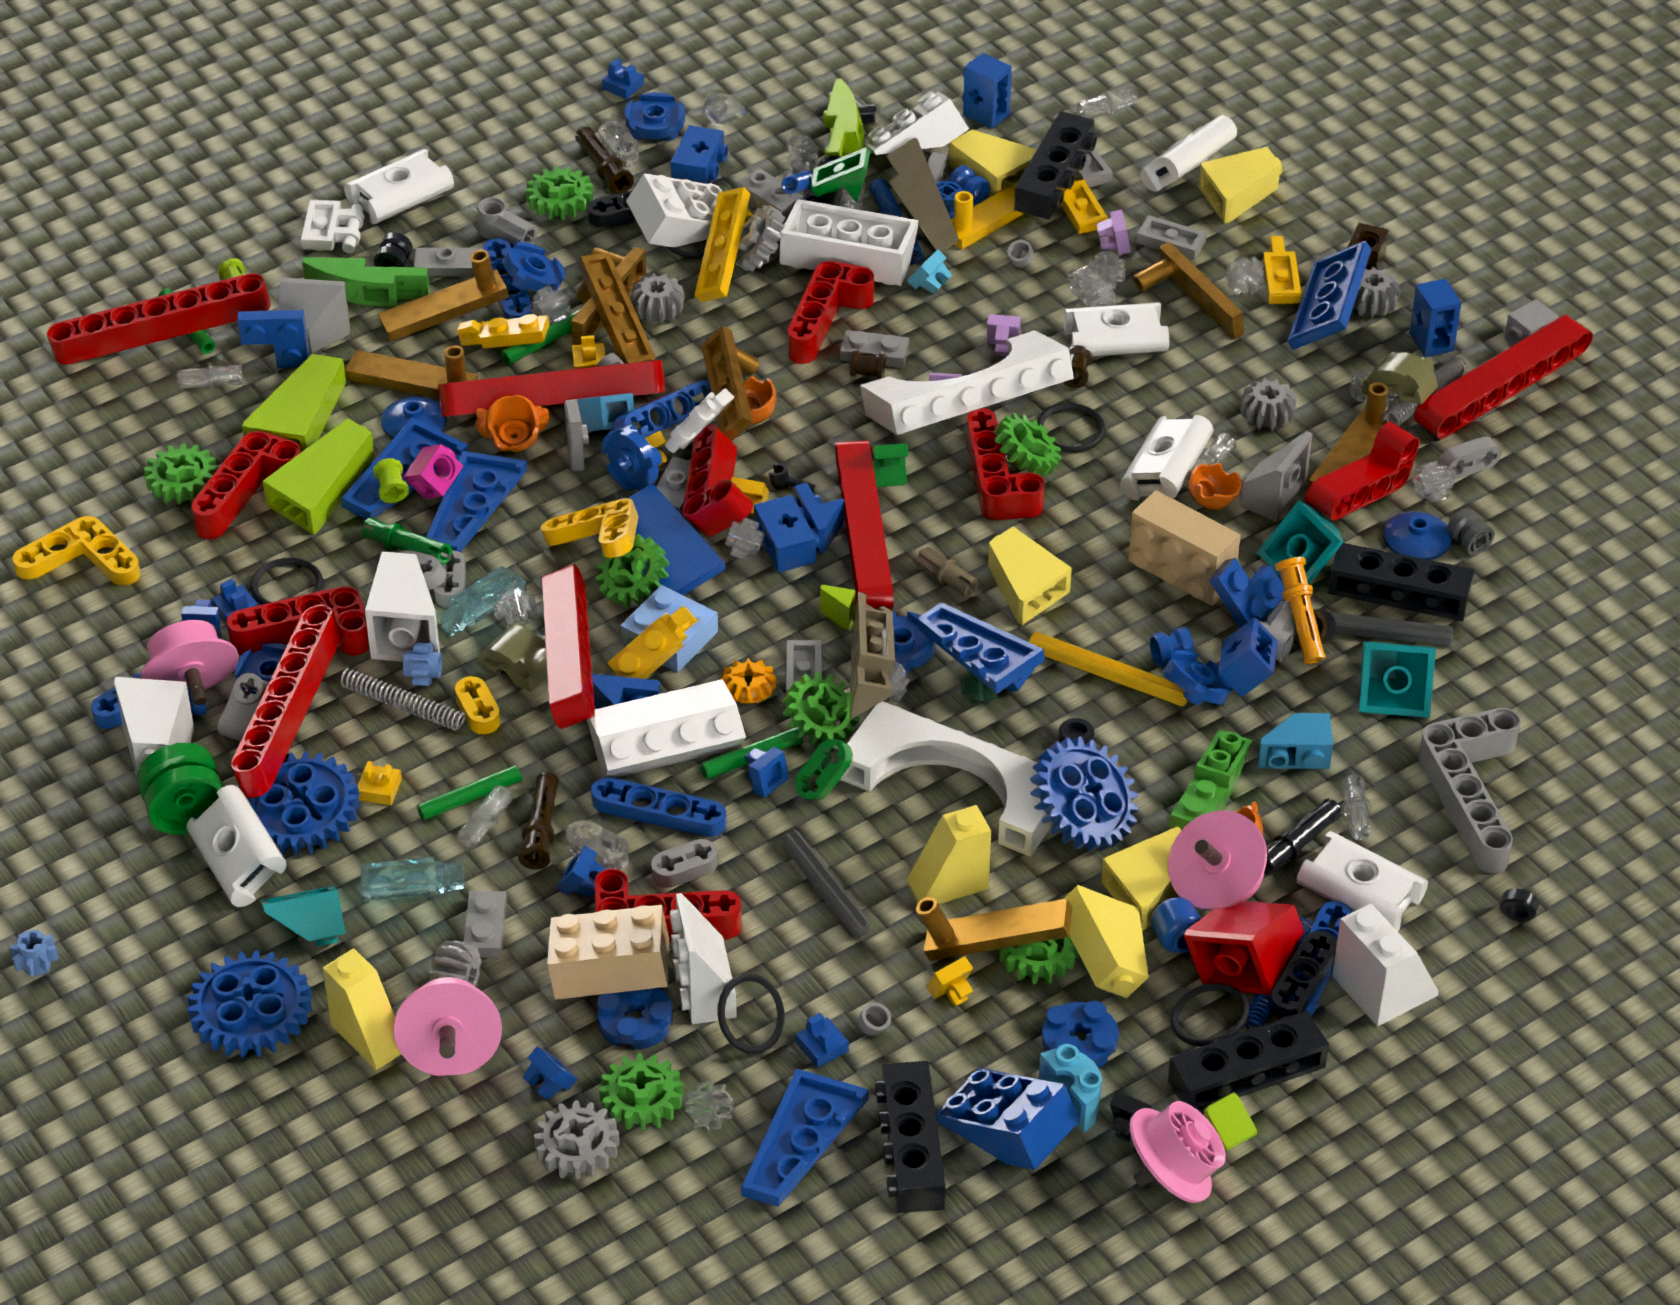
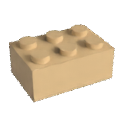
[1128,490,1241,606]
[547,905,669,1000]

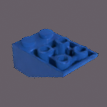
[936,1067,1080,1170]

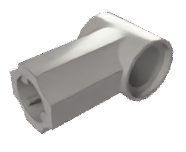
[478,197,538,245]
[1260,601,1297,663]

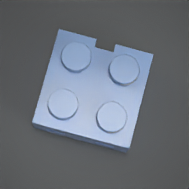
[620,585,718,673]

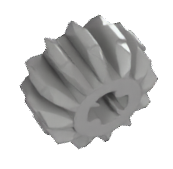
[1352,266,1400,318]
[630,273,684,324]
[1240,378,1296,431]
[428,940,481,987]

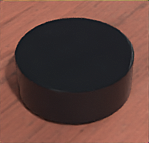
[1313,609,1336,645]
[1058,718,1094,744]
[1499,888,1539,922]

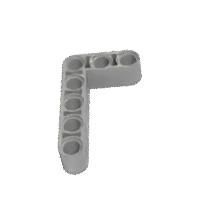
[1418,708,1521,874]

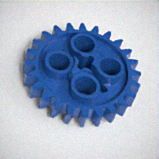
[1030,737,1139,852]
[246,751,361,856]
[187,950,312,1058]

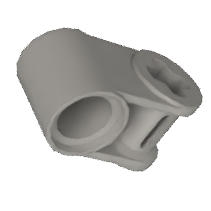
[218,673,269,742]

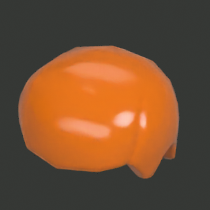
[744,376,777,424]
[1187,463,1243,511]

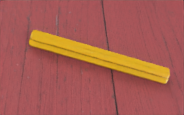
[1029,632,1188,707]

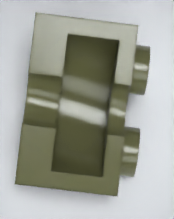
[1362,352,1438,405]
[477,621,548,692]

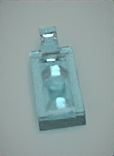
[439,566,527,637]
[361,857,465,902]

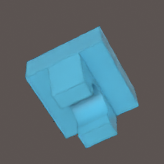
[907,249,952,295]

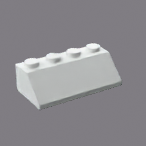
[780,199,918,286]
[587,679,746,778]

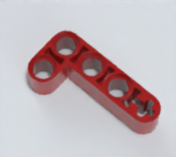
[788,261,874,364]
[966,408,1045,520]
[1305,422,1420,521]
[683,424,753,537]
[191,431,301,540]
[227,586,370,656]
[595,868,742,943]

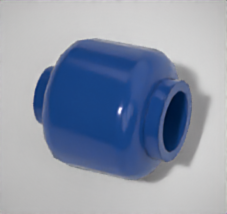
[1150,898,1202,953]

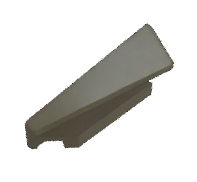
[886,138,958,253]
[850,592,895,718]

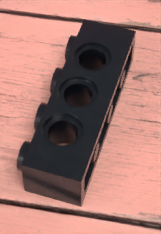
[1014,111,1097,220]
[1328,543,1475,621]
[1168,1011,1329,1111]
[875,1061,945,1213]

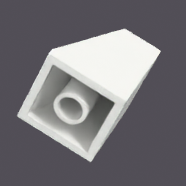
[365,551,440,662]
[114,677,195,775]
[1332,903,1439,1027]

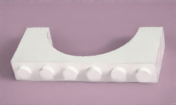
[860,330,1074,435]
[839,701,1053,857]

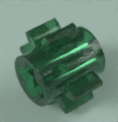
[960,669,998,703]

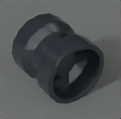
[374,232,413,267]

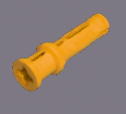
[1275,557,1326,664]

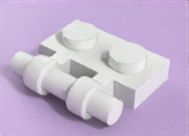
[301,200,364,253]
[665,388,734,453]

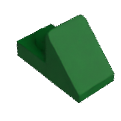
[811,147,870,202]
[870,443,909,487]

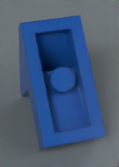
[795,483,845,554]
[592,674,661,709]

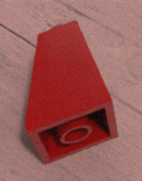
[1184,901,1304,995]

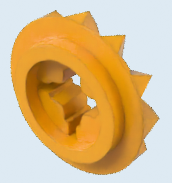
[720,657,777,703]

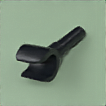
[854,96,876,123]
[769,463,816,493]

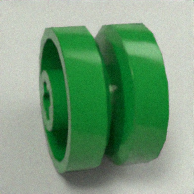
[136,743,224,835]

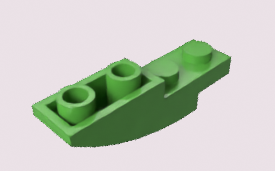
[302,257,430,308]
[1169,730,1253,830]

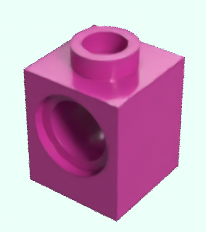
[402,444,463,499]

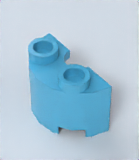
[1039,1044,1102,1133]

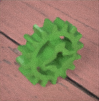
[526,166,593,220]
[994,413,1062,477]
[144,443,217,504]
[595,534,670,608]
[783,672,860,746]
[997,936,1079,984]
[599,1053,684,1131]

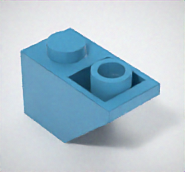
[564,393,636,431]
[1258,713,1333,769]

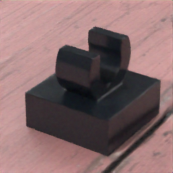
[1110,1091,1152,1142]

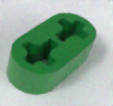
[795,739,853,801]

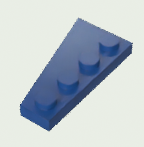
[341,417,469,520]
[426,451,528,553]
[918,602,1045,694]
[742,1068,869,1207]

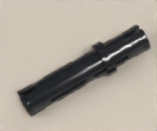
[1264,798,1342,875]

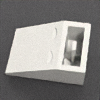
[865,91,969,155]
[626,173,722,247]
[670,893,737,1025]

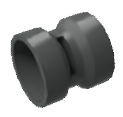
[1447,508,1495,555]

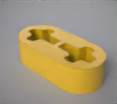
[455,676,501,735]

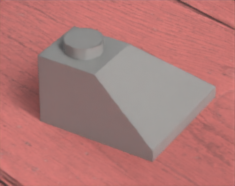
[278,278,351,354]
[1241,431,1313,522]

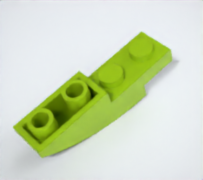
[823,79,865,157]

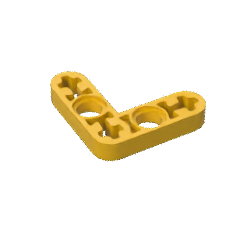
[540,498,638,558]
[13,516,140,586]

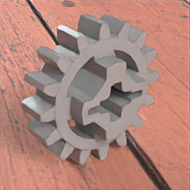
[735,204,785,272]
[534,1100,620,1180]

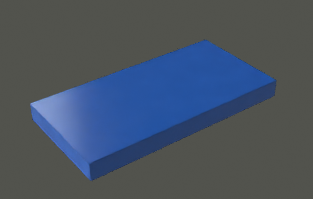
[1287,241,1371,350]
[629,483,726,595]

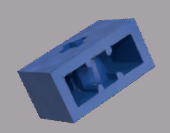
[962,52,1012,129]
[671,125,728,184]
[1409,278,1462,358]
[754,495,820,573]
[1218,617,1278,697]

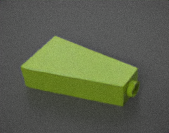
[242,354,346,452]
[263,418,375,535]

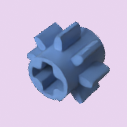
[403,643,442,686]
[9,929,59,977]

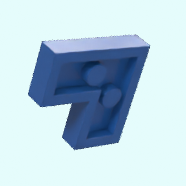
[238,310,310,368]
[1209,558,1285,628]

